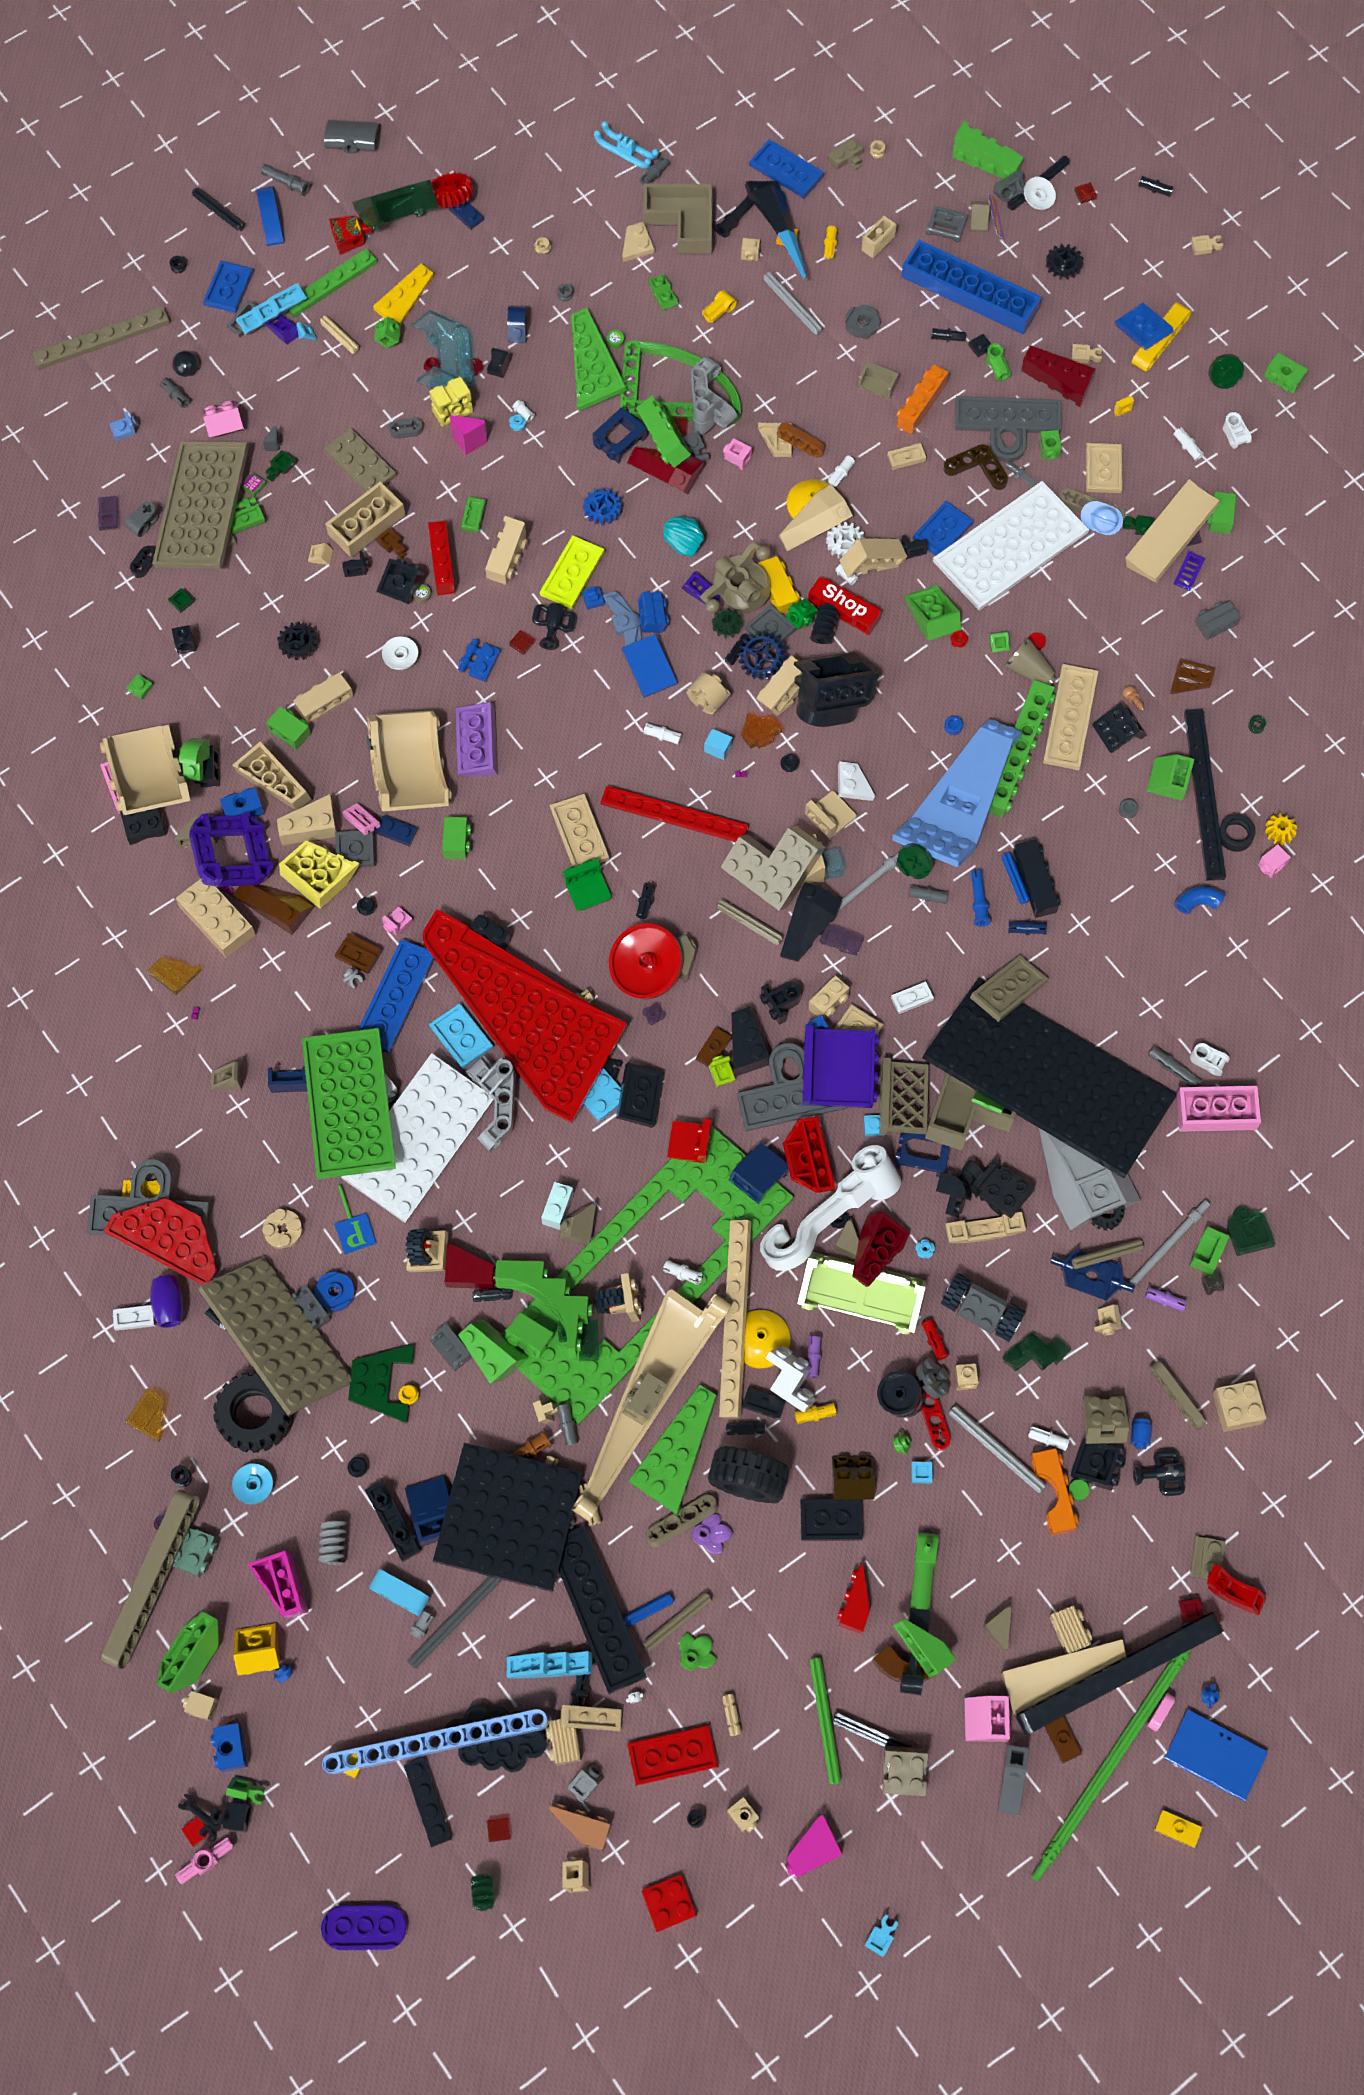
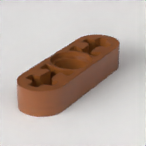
[777,423,825,457]

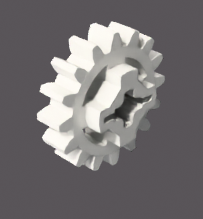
[826,522,865,559]

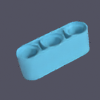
[368,1569,430,1616]

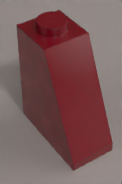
[444,1244,496,1289]

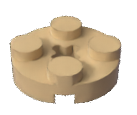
[262,1209,303,1249]

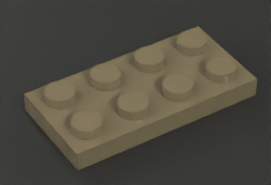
[324,428,397,493]
[970,955,1048,1022]

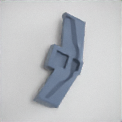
[603,591,642,646]

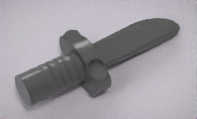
[1006,462,1038,487]

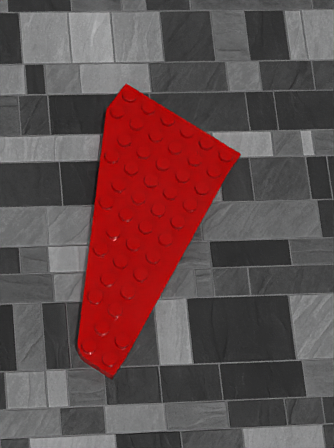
[422,909,627,1123]

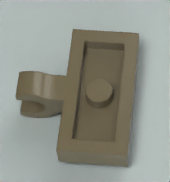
[827,138,864,170]

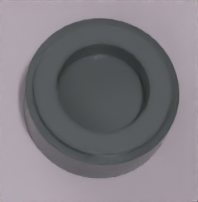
[1119,799,1138,819]

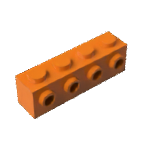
[896,364,949,435]

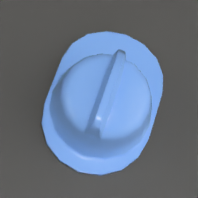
[1081,501,1123,535]

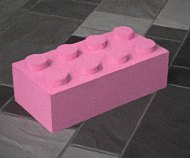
[1176,1086,1261,1132]

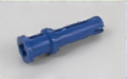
[970,870,991,927]

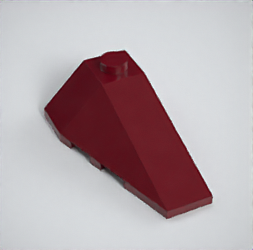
[627,447,704,494]
[852,1211,910,1287]

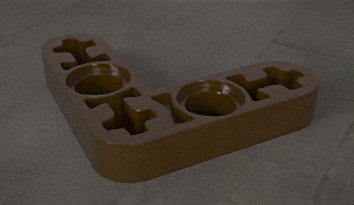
[943,444,1008,490]

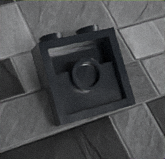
[376,558,425,605]
[1070,1438,1126,1491]

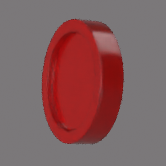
[1029,632,1046,650]

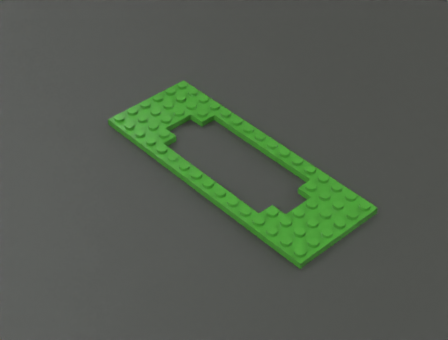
[501,1126,793,1425]

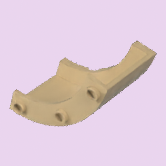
[367,710,451,811]
[99,724,191,815]

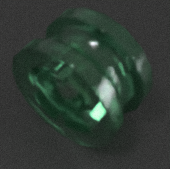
[1248,715,1266,734]

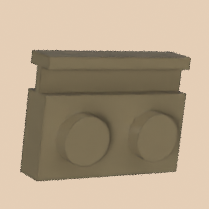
[1189,1536,1226,1581]

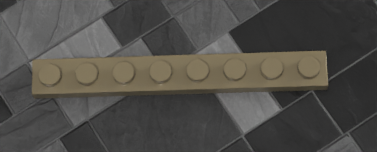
[32,307,170,370]

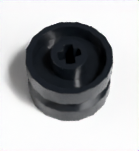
[877,1371,926,1418]

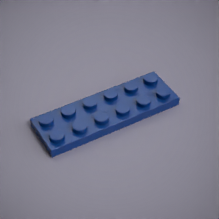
[357,940,434,1054]

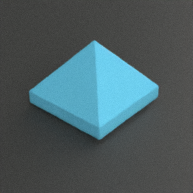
[297,322,317,341]

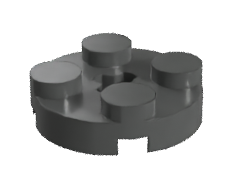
[845,305,880,339]
[916,1358,950,1399]

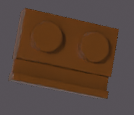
[334,933,382,974]

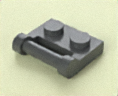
[926,206,968,243]

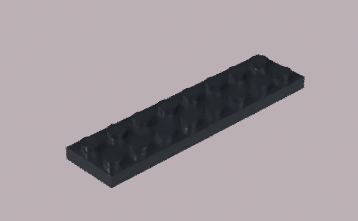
[558,1525,647,1694]

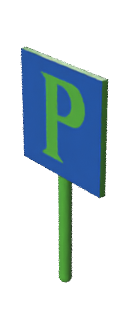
[335,1185,376,1255]

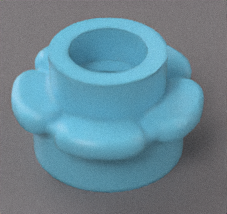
[509,414,526,431]
[915,1239,935,1258]

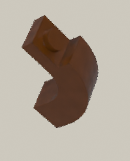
[872,1645,936,1683]

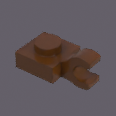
[376,528,407,559]

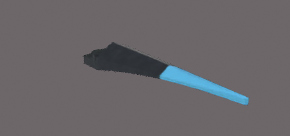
[745,181,806,278]

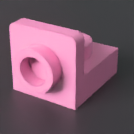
[382,907,413,936]

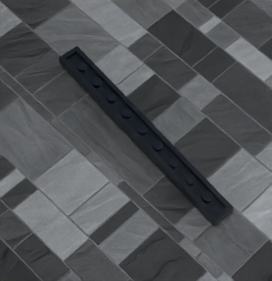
[1184,709,1226,881]

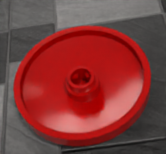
[609,923,683,1000]

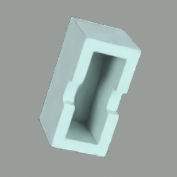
[541,1182,574,1230]

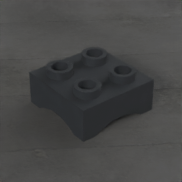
[120,808,166,845]

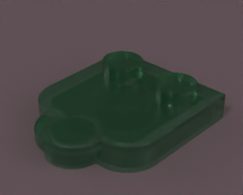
[1226,1206,1275,1256]

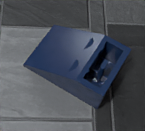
[404,1476,449,1547]

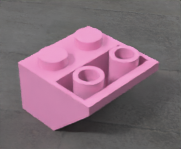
[202,400,243,437]
[964,1696,1010,1742]

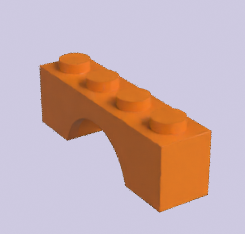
[1030,1449,1079,1536]

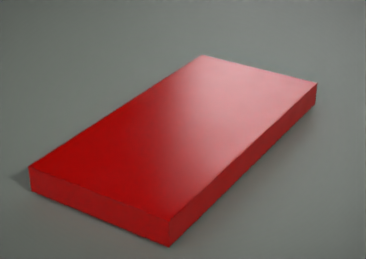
[627,1725,718,1786]

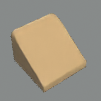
[308,543,333,565]

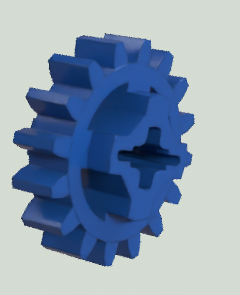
[583,487,622,525]

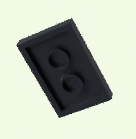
[616,1062,664,1128]
[800,1499,863,1541]

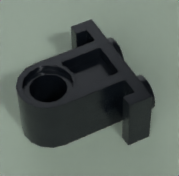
[759,982,801,1025]

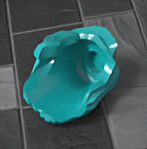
[663,515,704,557]

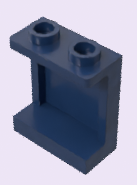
[729,1143,789,1204]

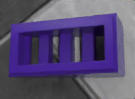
[265,315,299,344]
[1174,551,1205,591]
[682,572,721,605]

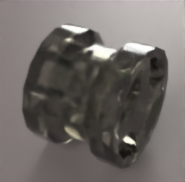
[1201,1272,1224,1296]

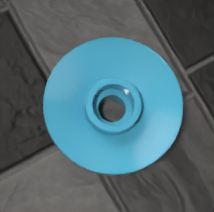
[232,1464,273,1504]

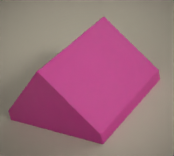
[450,415,487,455]

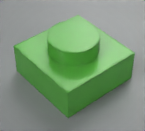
[126,674,153,700]

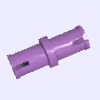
[1145,1286,1187,1312]
[805,1336,821,1378]

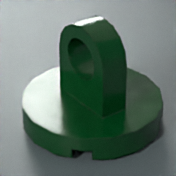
[1209,354,1244,389]
[897,843,933,880]

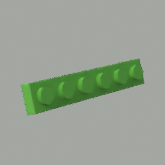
[288,249,377,318]

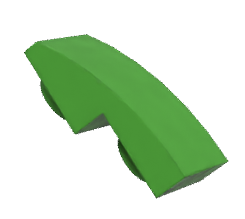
[648,274,678,310]

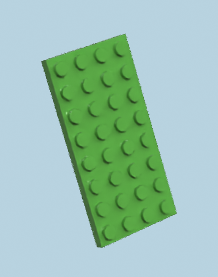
[302,1028,396,1180]

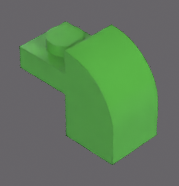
[179,738,210,781]

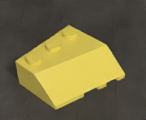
[279,841,360,909]

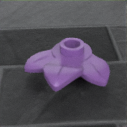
[692,1514,733,1554]

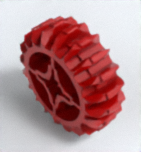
[427,172,473,209]

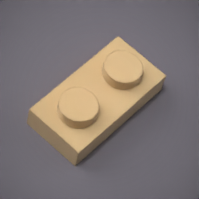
[887,443,926,470]

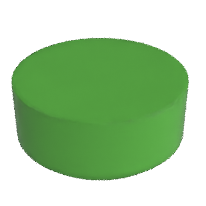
[1068,1480,1089,1501]

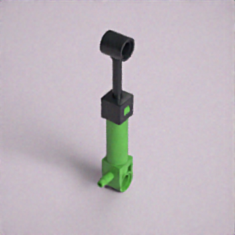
[900,1532,939,1696]

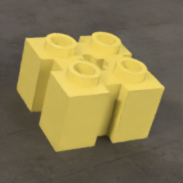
[429,376,473,426]

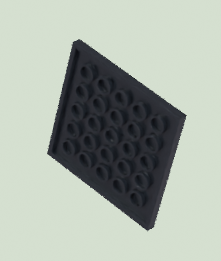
[432,1443,582,1592]

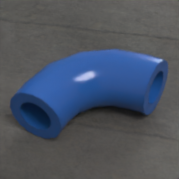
[1174,886,1226,914]

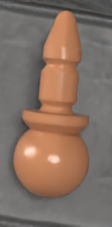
[1122,686,1144,711]

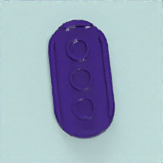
[321,1905,407,1951]

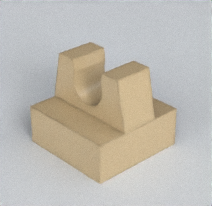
[533,1400,558,1424]

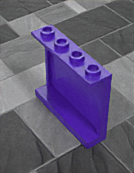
[802,1026,879,1108]

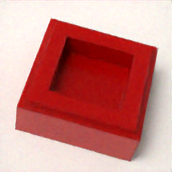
[181,1817,209,1847]

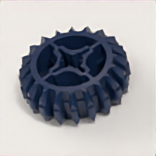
[738,631,787,681]

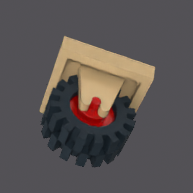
[405,1229,448,1273]
[594,1273,642,1322]

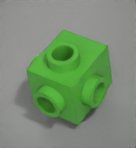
[374,317,401,348]

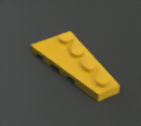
[373,263,434,324]

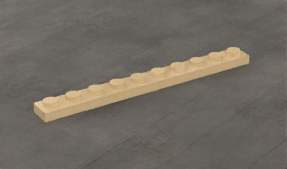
[719,1220,751,1418]

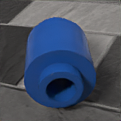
[1131,1418,1152,1450]

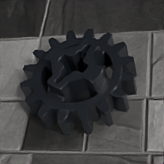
[1046,244,1083,280]
[277,622,318,661]

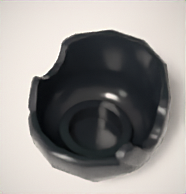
[172,350,200,377]

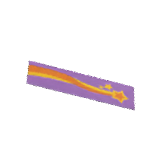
[987,193,1004,240]

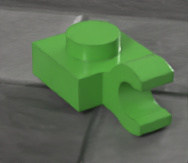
[226,1777,266,1805]

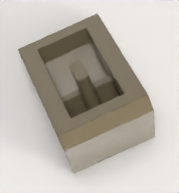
[970,201,990,232]
[211,1062,242,1090]
[835,1220,859,1260]
[983,1607,1012,1652]

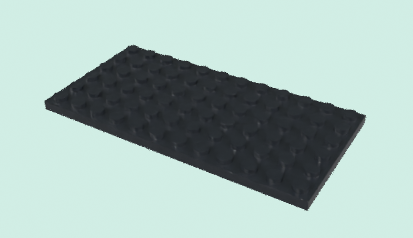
[922,978,1177,1178]

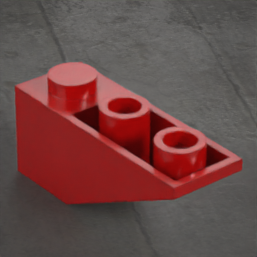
[837,1565,870,1635]

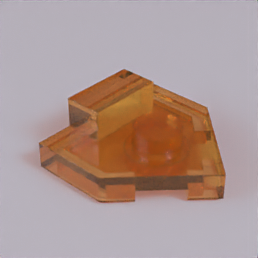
[741,713,782,749]

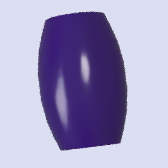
[150,1275,184,1328]

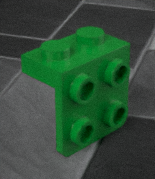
[563,858,611,911]

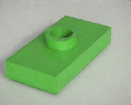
[461,497,486,533]

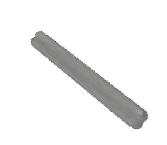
[763,272,822,335]

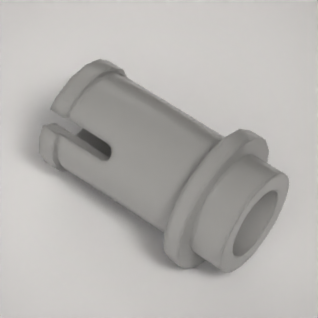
[410,1611,434,1639]

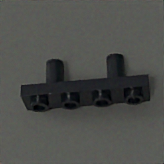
[365,1480,421,1562]

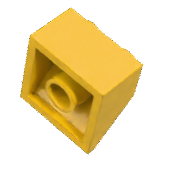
[233,1623,280,1675]

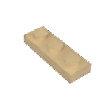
[560,1705,621,1731]

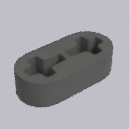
[389,418,423,439]

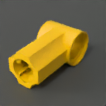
[702,290,737,323]

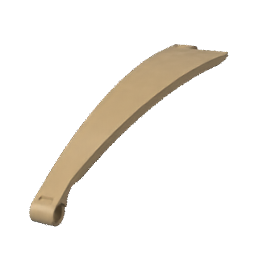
[572,1290,732,1521]

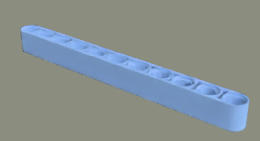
[322,1709,549,1774]

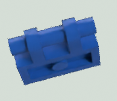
[457,639,501,682]

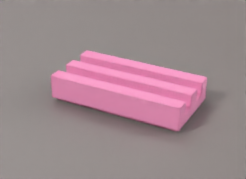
[342,803,380,836]

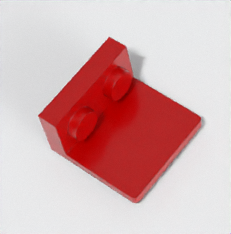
[667,1118,711,1163]

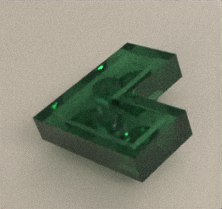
[558,1320,599,1361]
[1002,1333,1059,1371]

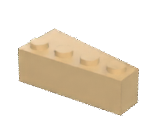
[232,742,311,810]

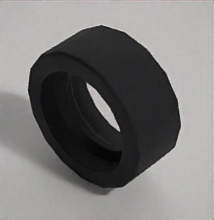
[1220,814,1256,852]

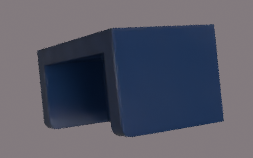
[268,1066,307,1093]

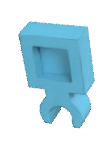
[864,1915,898,1957]

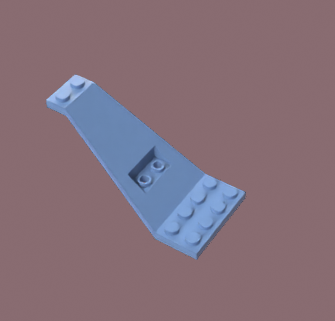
[892,719,1022,868]

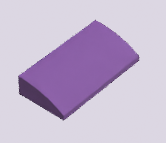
[456,702,497,776]

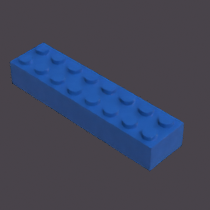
[901,240,1041,334]

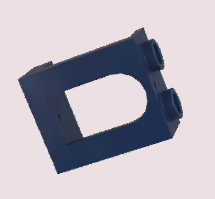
[592,407,647,464]
[895,1133,950,1177]

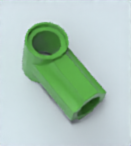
[985,343,1011,381]

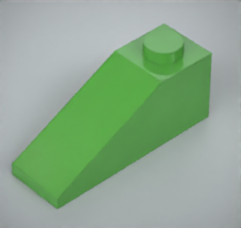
[893,1619,956,1678]

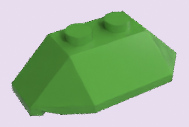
[156,1611,218,1693]

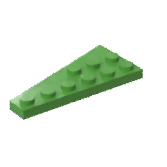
[571,308,627,411]
[629,1385,717,1516]

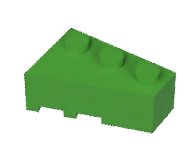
[458,1320,529,1384]

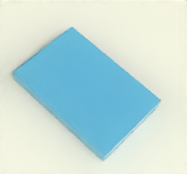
[429,1003,493,1069]

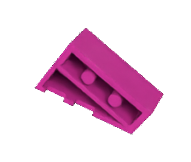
[247,1550,309,1619]

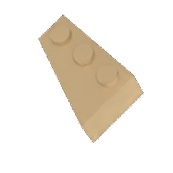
[839,538,907,578]

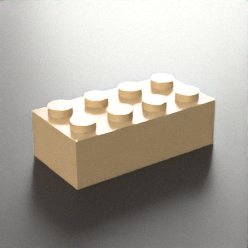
[325,482,405,557]
[176,879,256,959]

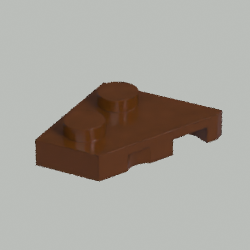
[1170,659,1215,694]

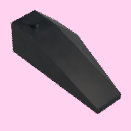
[780,883,842,962]

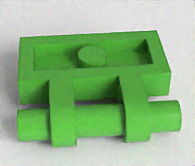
[231,497,265,534]

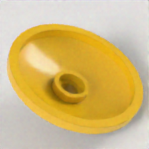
[787,479,830,519]
[744,1310,791,1369]

